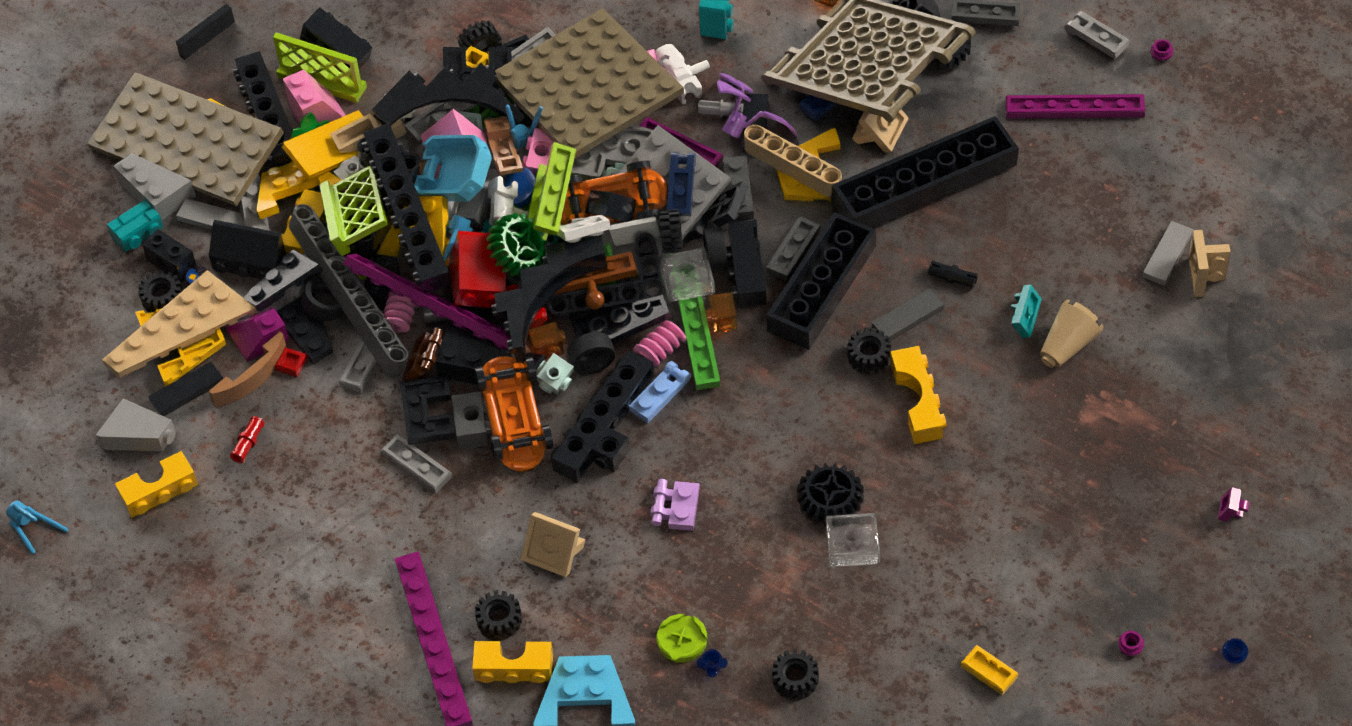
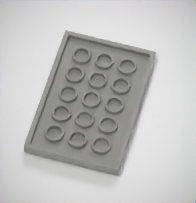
[582,125,731,281]

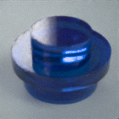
[1222,638,1249,664]

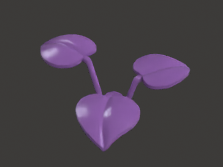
[717,73,797,138]

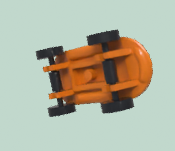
[560,160,668,226]
[474,356,553,472]

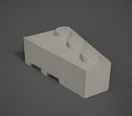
[113,153,196,220]

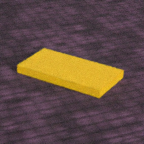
[282,110,364,180]

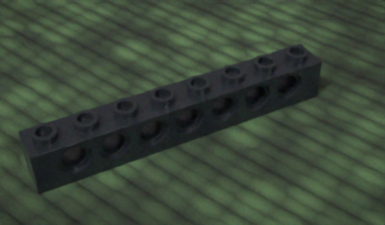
[362,123,452,293]

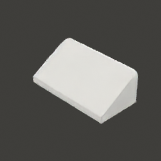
[609,216,661,246]

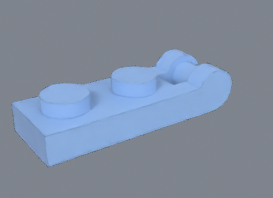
[629,361,691,423]

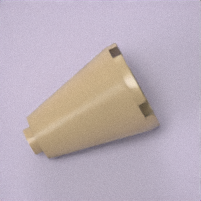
[1040,300,1103,368]

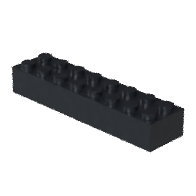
[831,116,1019,228]

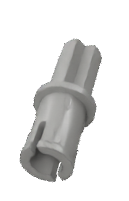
[698,99,744,118]

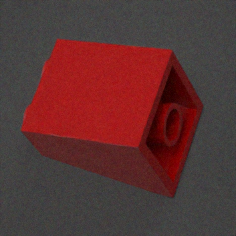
[448,231,506,308]

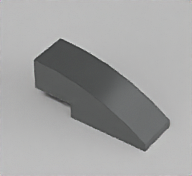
[455,169,508,228]

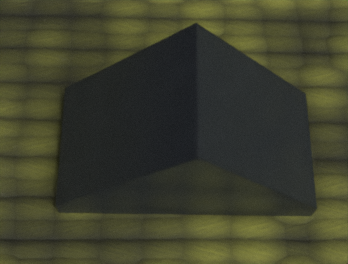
[585,190,637,222]

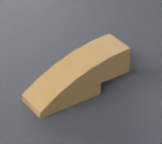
[330,114,407,153]

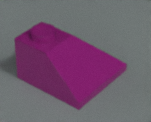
[225,306,289,362]

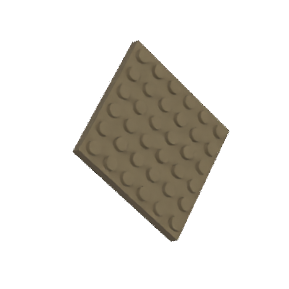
[495,8,684,159]

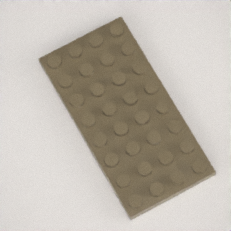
[87,72,284,206]

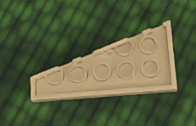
[102,270,257,378]

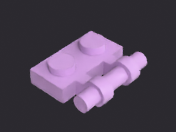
[650,479,700,531]

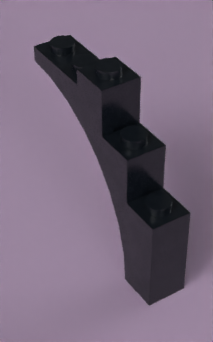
[370,63,525,126]
[491,235,608,363]

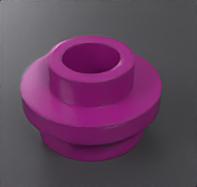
[1150,39,1173,61]
[1118,631,1144,656]

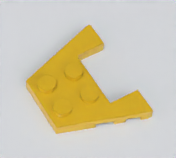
[775,128,840,202]
[257,161,346,220]
[377,196,449,266]
[135,309,226,387]

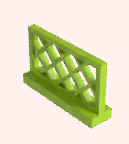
[273,32,367,103]
[320,166,388,256]

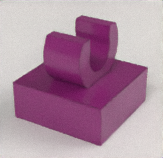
[1218,487,1249,522]

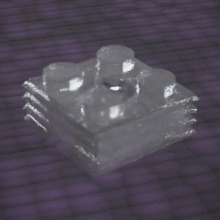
[659,248,715,302]
[826,513,880,567]

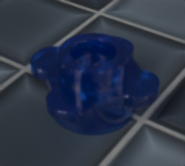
[697,649,728,677]

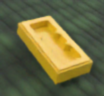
[961,645,1018,695]

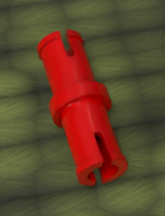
[230,416,265,463]

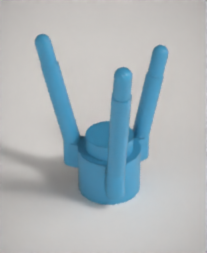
[505,105,543,149]
[443,215,473,261]
[6,501,68,554]

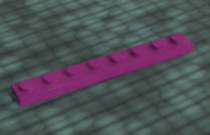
[343,253,511,350]
[394,551,473,726]

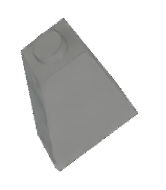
[96,398,176,451]

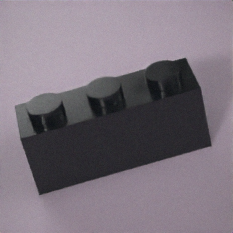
[209,220,286,280]

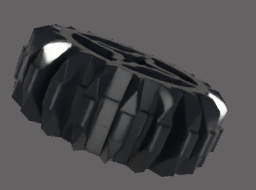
[797,462,864,527]

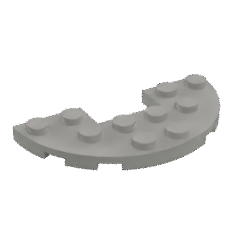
[571,125,653,180]

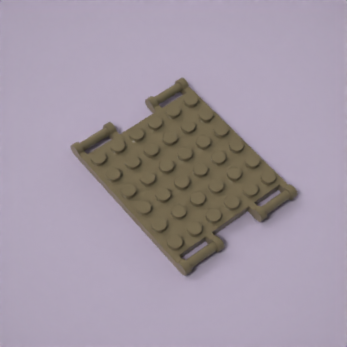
[761,0,976,122]

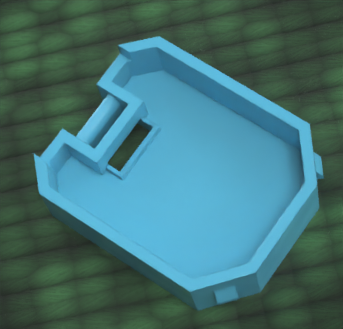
[414,135,492,201]

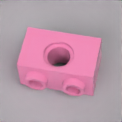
[522,128,554,177]

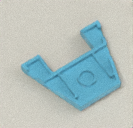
[534,655,635,726]

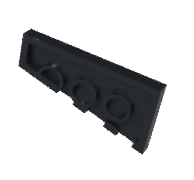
[570,295,672,356]

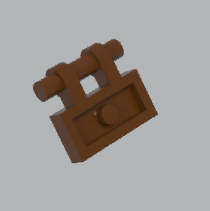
[402,328,443,381]

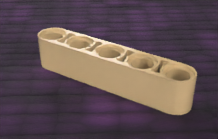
[744,125,842,197]

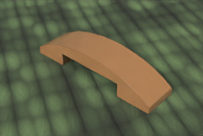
[484,116,523,175]
[209,332,287,407]

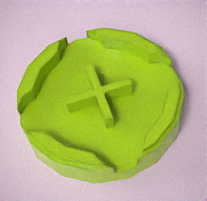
[656,614,707,663]

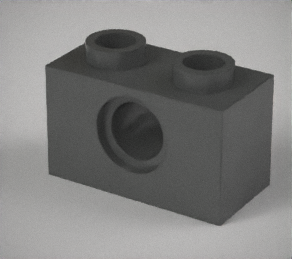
[452,392,492,449]

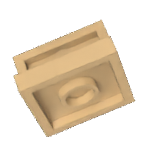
[852,101,908,153]
[1188,230,1230,297]
[521,512,585,577]

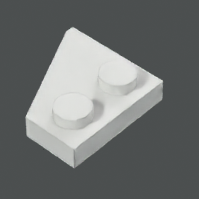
[557,215,611,243]

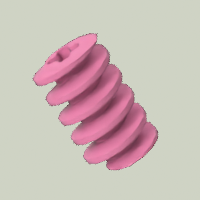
[383,291,416,333]
[633,320,686,366]

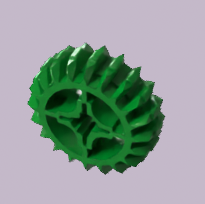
[486,212,548,278]

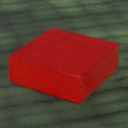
[275,347,308,377]

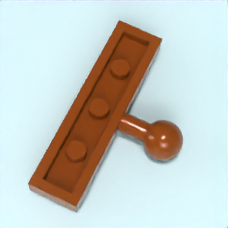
[552,251,638,309]

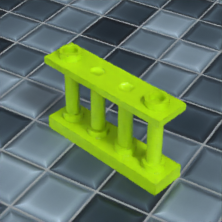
[527,142,576,247]

